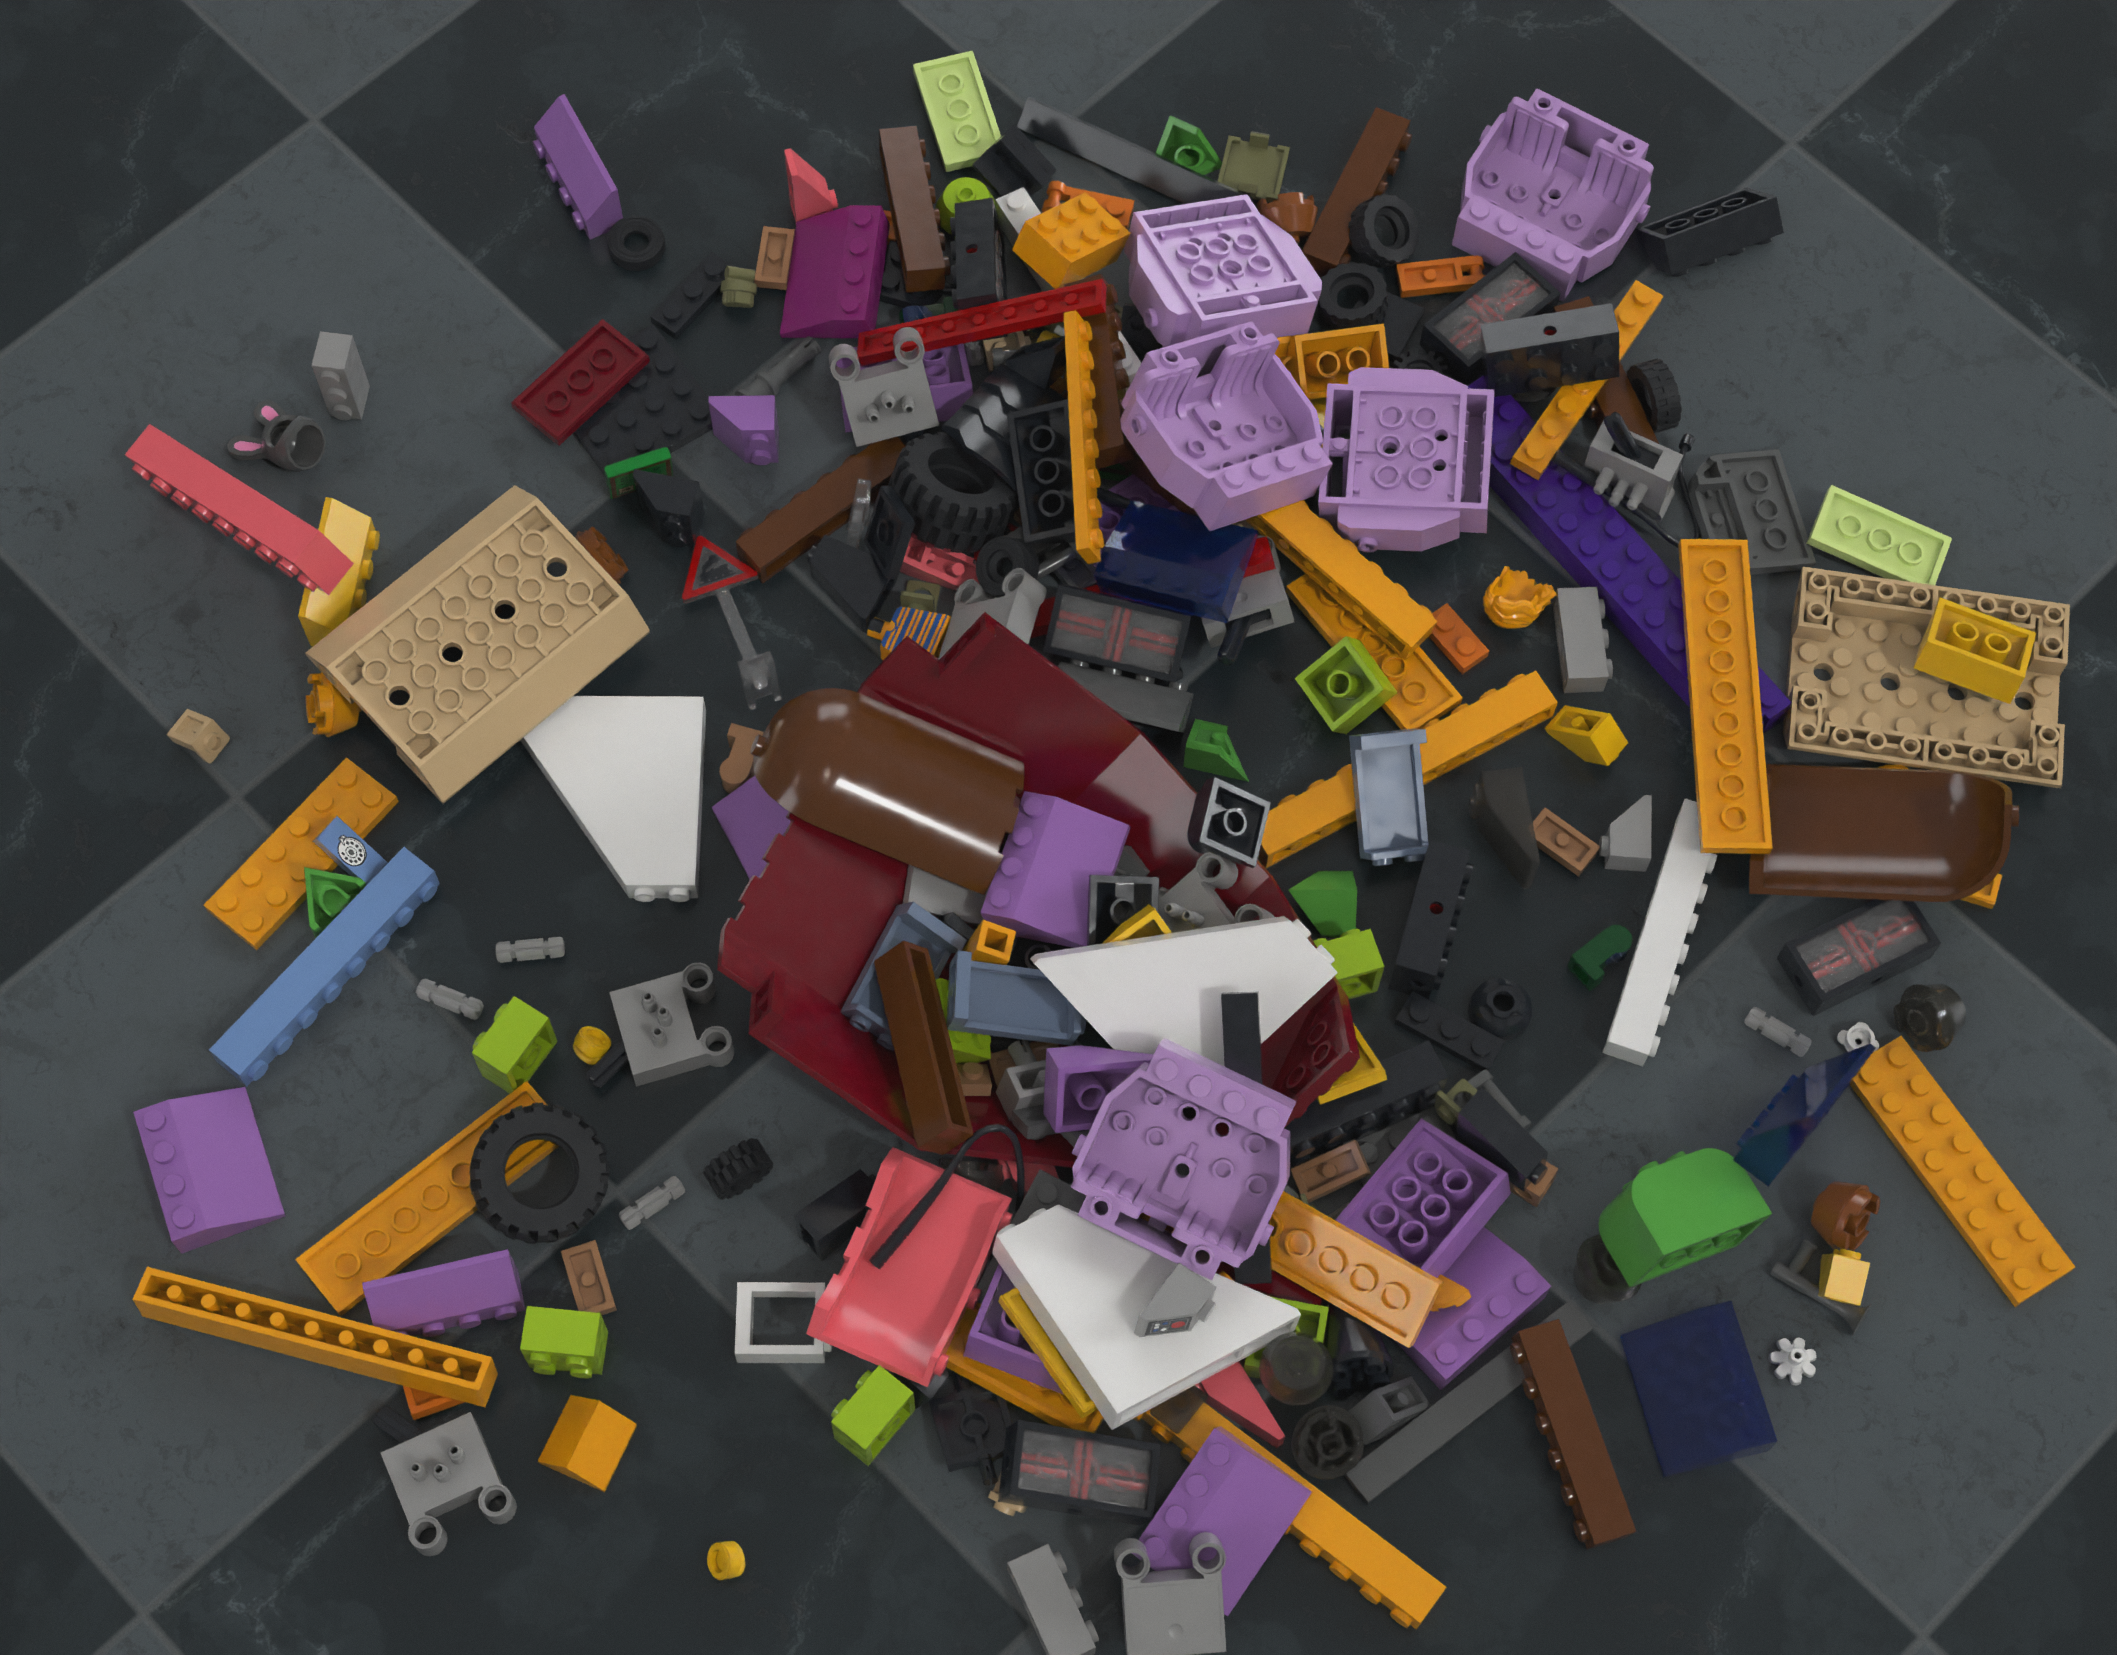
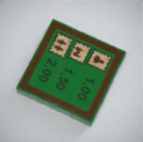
[604,447,673,499]

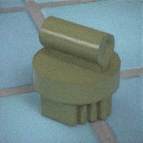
[720,266,757,308]

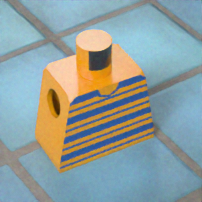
[867,606,951,660]

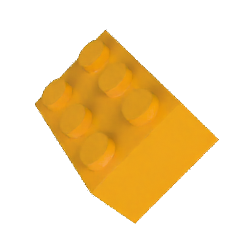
[1012,192,1131,289]

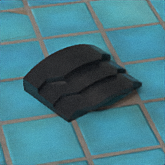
[941,364,1065,492]

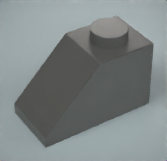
[1345,1376,1431,1445]

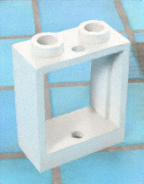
[735,1282,832,1363]

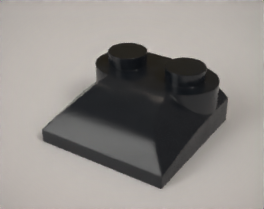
[1187,777,1271,868]

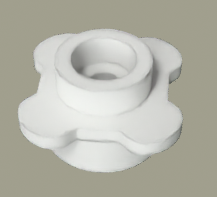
[1837,1022,1879,1062]

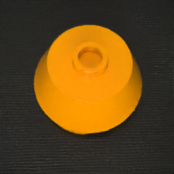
[306,672,362,737]

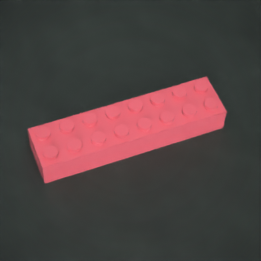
[125,424,354,595]

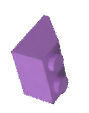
[708,395,779,465]

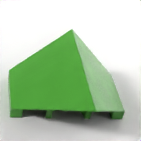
[1156,115,1222,175]
[1183,719,1249,782]
[304,867,366,938]
[1288,871,1357,937]

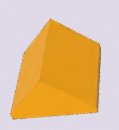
[538,1395,637,1492]

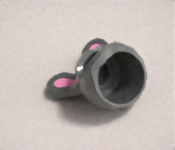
[227,400,326,472]

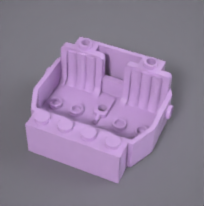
[1452,89,1654,301]
[1124,194,1322,348]
[1120,321,1333,531]
[1318,367,1494,552]
[1071,1038,1296,1280]

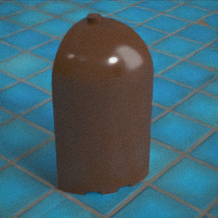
[750,688,1024,895]
[1749,764,2019,902]

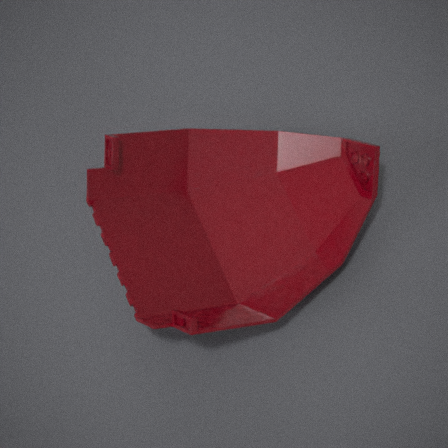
[717,612,1360,1168]

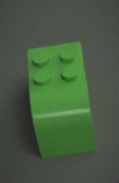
[1599,1148,1772,1287]

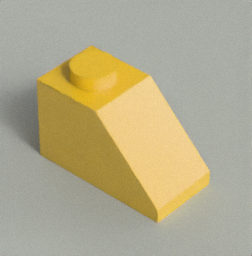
[1544,705,1628,766]

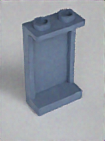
[1349,728,1429,866]
[840,902,967,1051]
[947,950,1086,1046]

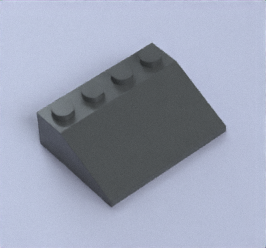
[1058,658,1194,733]

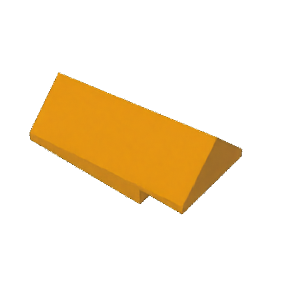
[1275,324,1389,400]

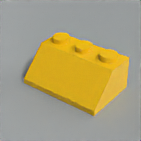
[1913,597,2036,704]

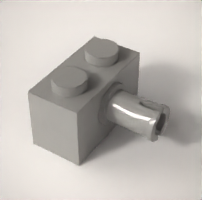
[996,1040,1046,1121]

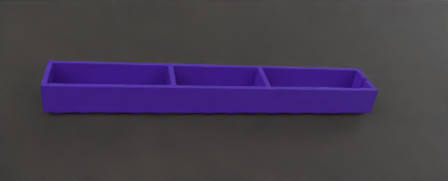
[1468,375,1792,734]

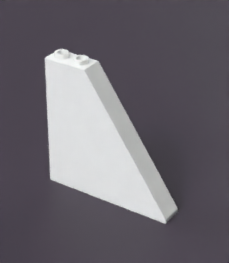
[520,696,706,902]
[1030,916,1338,1067]
[992,1204,1301,1430]

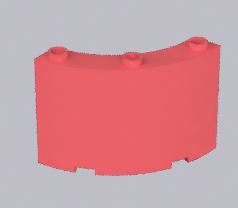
[806,1147,1013,1387]

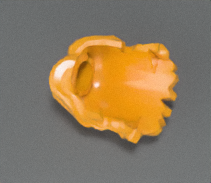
[1483,566,1557,629]

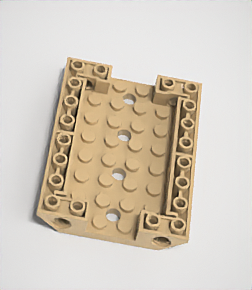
[305,485,650,804]
[1783,567,2070,788]

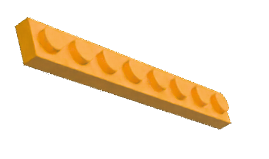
[1510,280,1663,480]
[1064,310,1104,564]

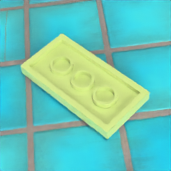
[913,51,1001,172]
[1806,485,1952,585]

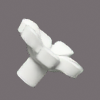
[1768,1338,1816,1385]

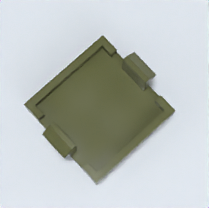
[1218,131,1290,203]

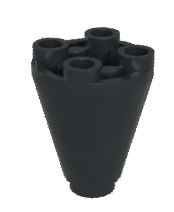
[1321,1303,1394,1398]

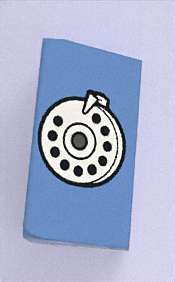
[313,816,388,885]

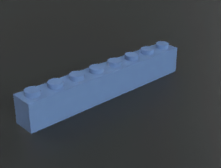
[209,847,440,1087]

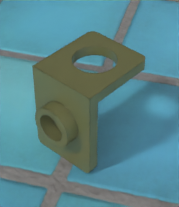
[900,580,940,613]
[1435,1079,1478,1126]

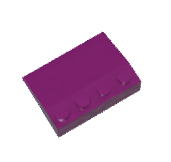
[780,205,890,338]

